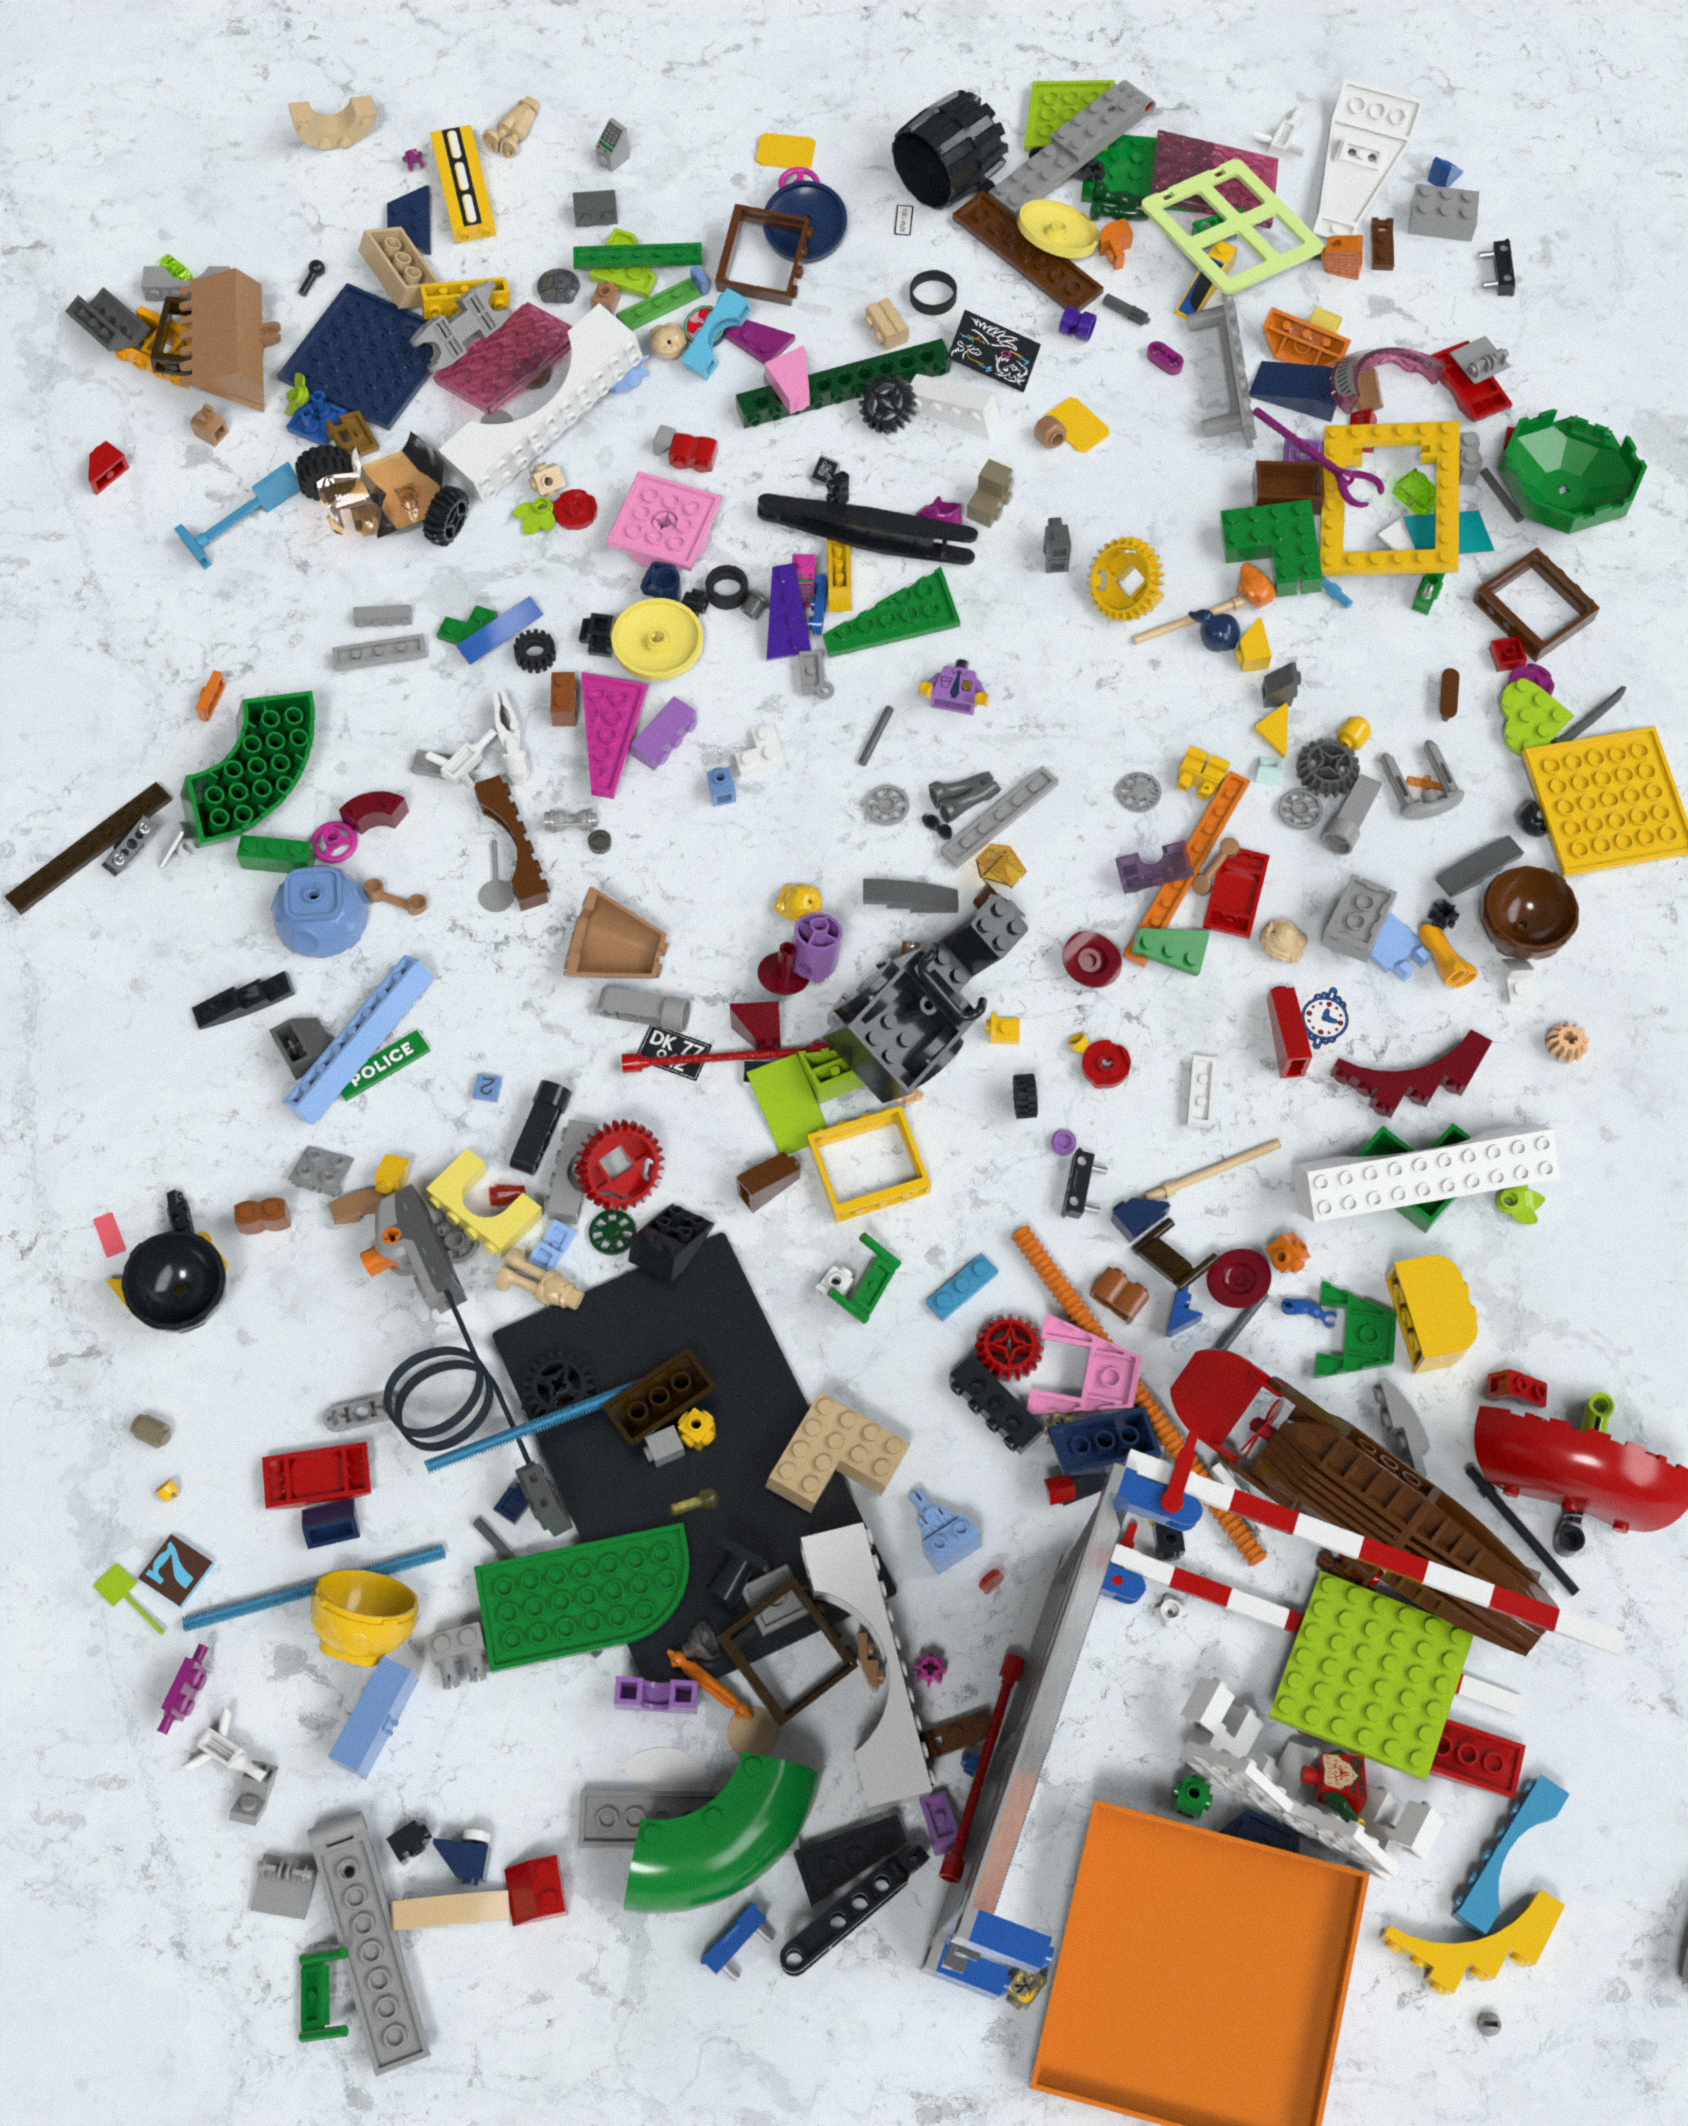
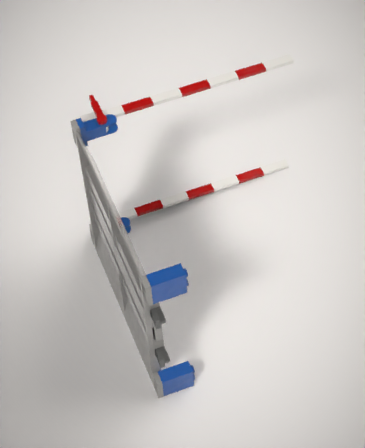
[921,1429,1626,2000]

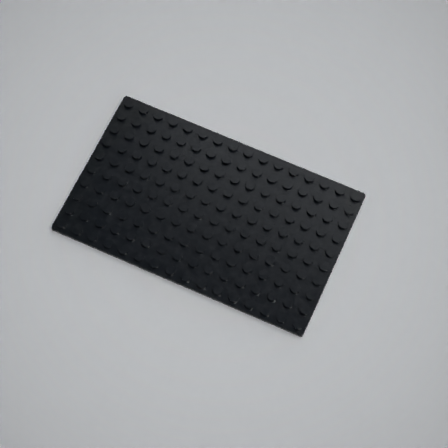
[492,1232,897,1688]

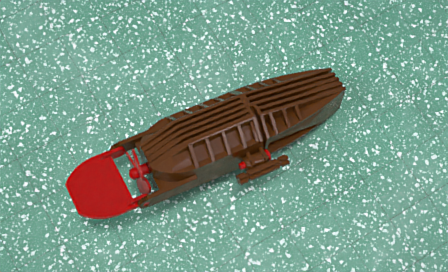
[1170,1349,1558,1656]

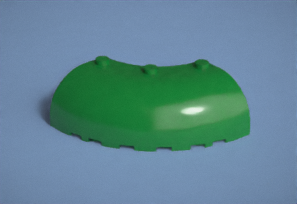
[180,691,315,849]
[624,1751,822,1914]

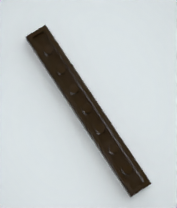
[4,782,172,915]

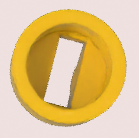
[1068,1032,1089,1054]
[155,1479,178,1502]

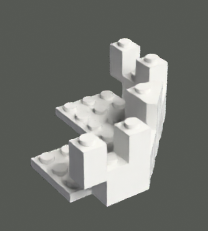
[1179,1676,1445,1882]

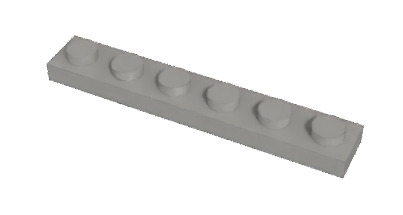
[940,766,1059,869]

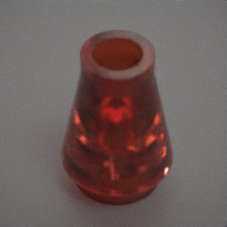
[488,1184,526,1208]

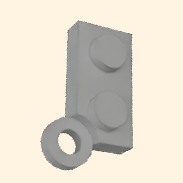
[799,650,834,700]

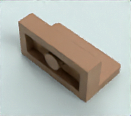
[1351,366,1384,411]

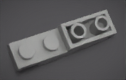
[1374,1378,1430,1477]

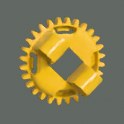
[1086,537,1165,622]

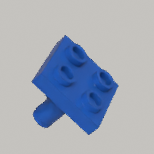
[286,390,347,446]

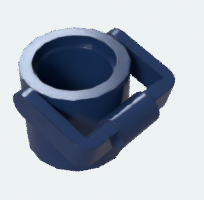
[640,561,682,602]

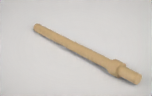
[1132,595,1249,645]
[1144,1139,1281,1200]

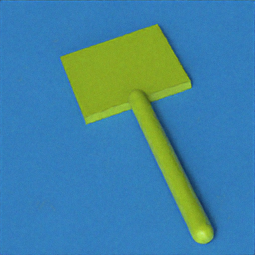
[93,1562,165,1635]

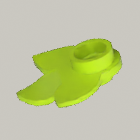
[285,372,310,416]
[512,497,556,535]
[1496,1184,1545,1225]

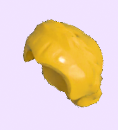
[774,883,822,922]

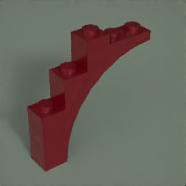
[1330,1029,1493,1119]

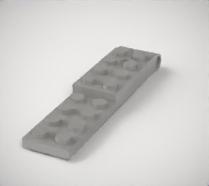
[989,80,1156,218]
[308,1810,432,2076]

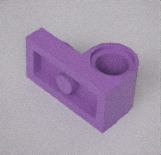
[919,1791,958,1857]

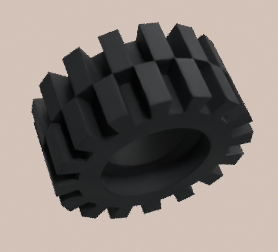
[513,629,556,674]
[1013,1073,1038,1119]

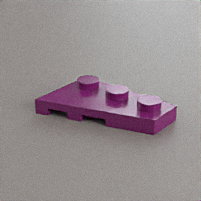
[721,319,795,365]

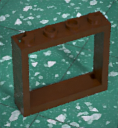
[715,204,814,306]
[1473,548,1600,663]

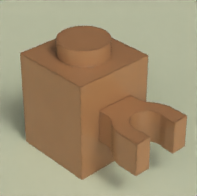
[190,403,229,447]

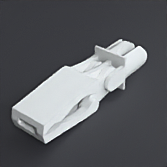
[493,692,530,786]

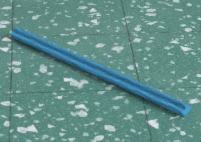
[424,1378,641,1474]
[182,1544,446,1632]

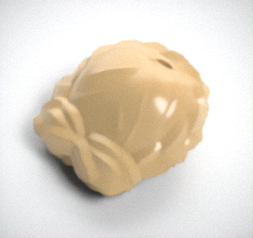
[648,322,688,360]
[1260,919,1309,963]

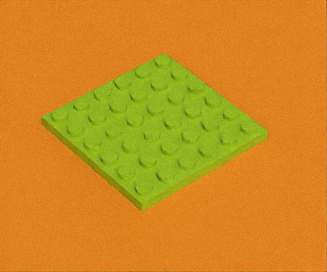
[1268,1571,1474,1782]

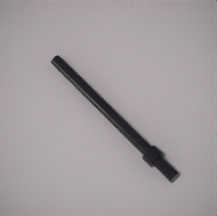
[1465,1466,1580,1596]

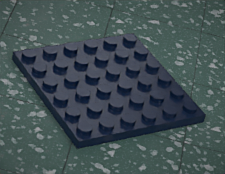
[277,283,434,431]

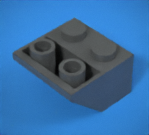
[269,1017,331,1080]

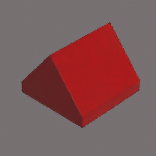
[1043,1475,1076,1505]

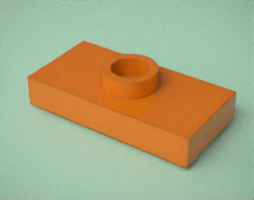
[196,670,226,722]

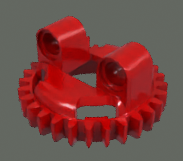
[574,1119,665,1211]

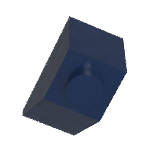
[1111,1198,1171,1243]
[433,1838,492,1886]

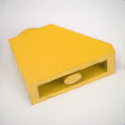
[1234,618,1272,672]

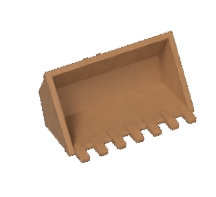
[179,268,281,412]

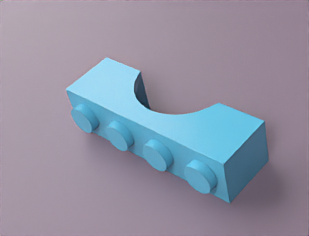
[681,288,753,381]

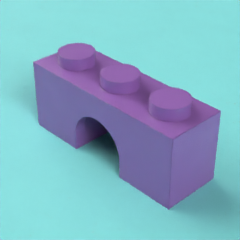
[614,1676,699,1714]

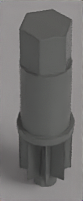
[1102,293,1151,326]

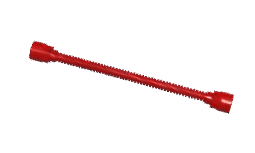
[622,1040,833,1073]
[939,1654,1025,1884]

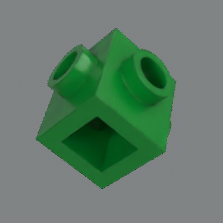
[1171,1774,1213,1821]

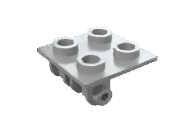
[1450,336,1510,385]
[288,1146,354,1197]
[250,1854,317,1920]

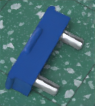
[700,1903,774,1982]

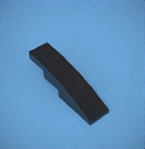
[192,971,296,1030]

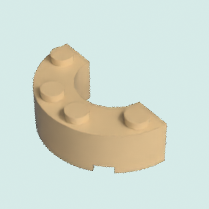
[288,96,377,150]

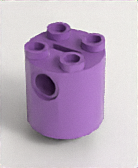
[792,912,843,983]

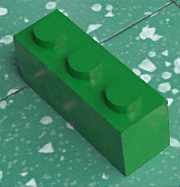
[236,835,316,874]

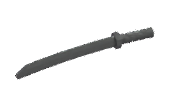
[1551,686,1626,744]

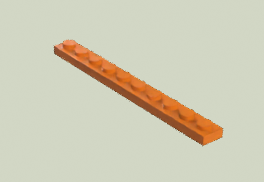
[1123,771,1251,968]

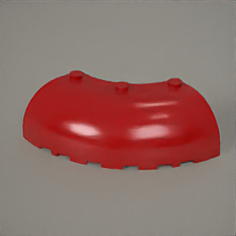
[1474,1406,1688,1534]

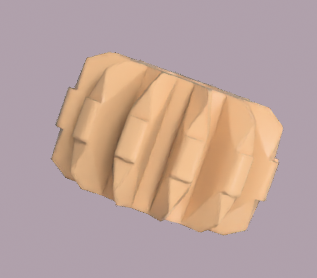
[1546,1021,1589,1064]

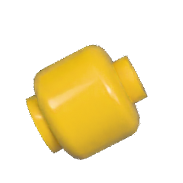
[1336,717,1371,751]

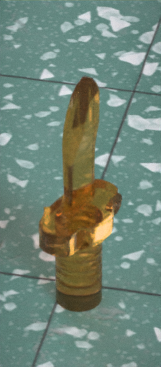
[1406,774,1444,792]

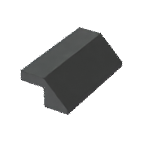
[65,287,151,352]

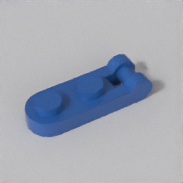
[808,574,828,636]

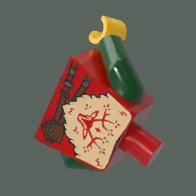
[1300,1749,1367,1828]

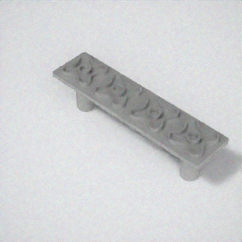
[1187,292,1257,449]

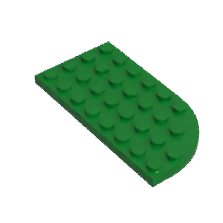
[474,1523,690,1673]

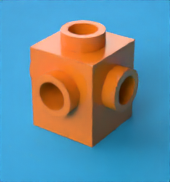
[1265,1232,1311,1274]

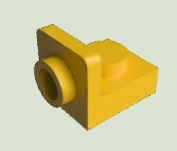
[985,1012,1020,1045]

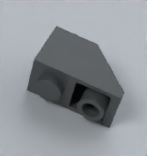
[1261,662,1301,708]

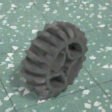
[1296,738,1360,799]

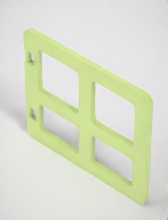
[1141,159,1324,295]

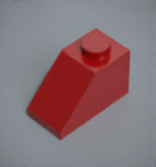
[88,441,129,495]

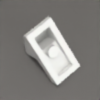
[1501,959,1535,1006]

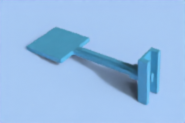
[174,462,300,570]

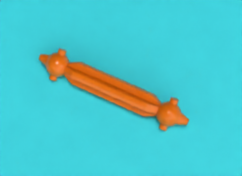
[667,1649,753,1720]

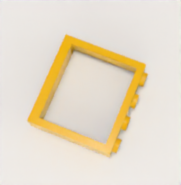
[807,1106,931,1223]

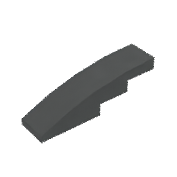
[1435,836,1524,898]
[863,879,958,913]

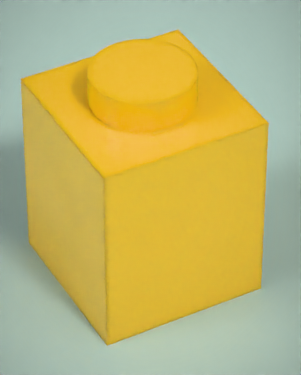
[375,1153,410,1195]

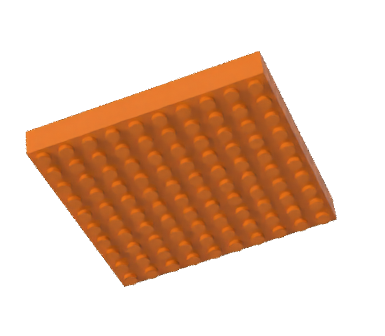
[1028,1799,1370,2126]

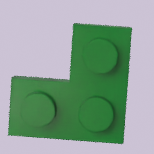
[437,605,498,645]

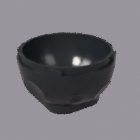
[121,1231,227,1334]

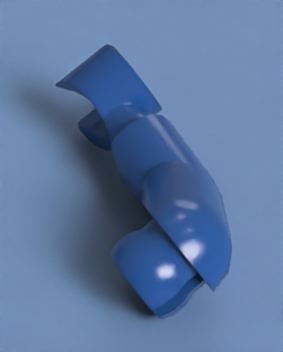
[1281,1298,1337,1329]

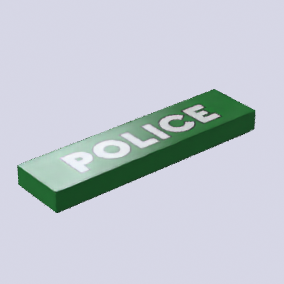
[340,1030,431,1102]

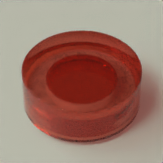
[979,1569,1004,1595]

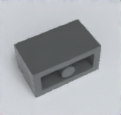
[573,190,618,227]

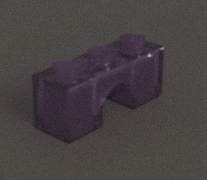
[1115,840,1194,894]

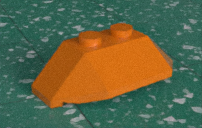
[1262,307,1351,367]

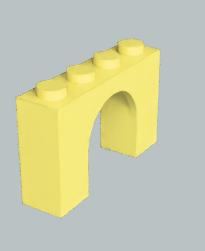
[426,1149,542,1259]

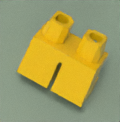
[1176,745,1231,801]

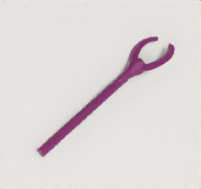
[1252,407,1384,508]

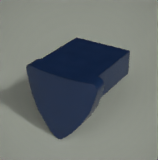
[493,1481,530,1525]

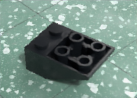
[628,1204,714,1282]

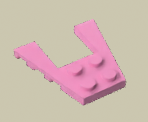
[1027,1313,1143,1415]

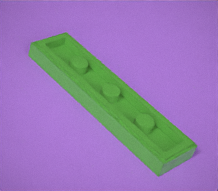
[616,278,701,331]

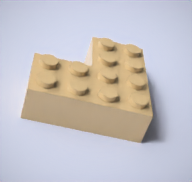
[765,1392,911,1513]

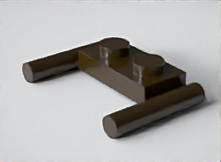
[1131,1218,1220,1292]

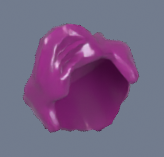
[915,496,963,524]

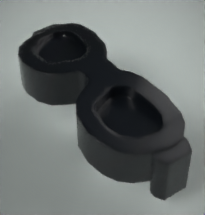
[922,815,952,840]

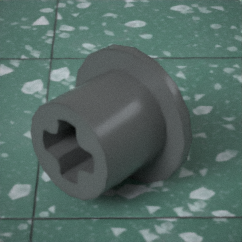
[740,590,770,620]

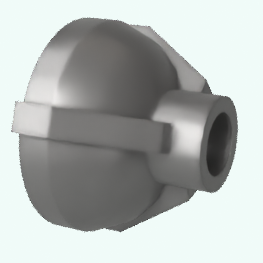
[682,1621,721,1660]

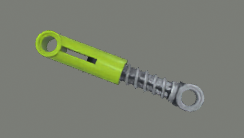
[1552,1392,1614,1558]

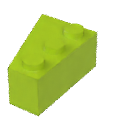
[798,1048,866,1104]

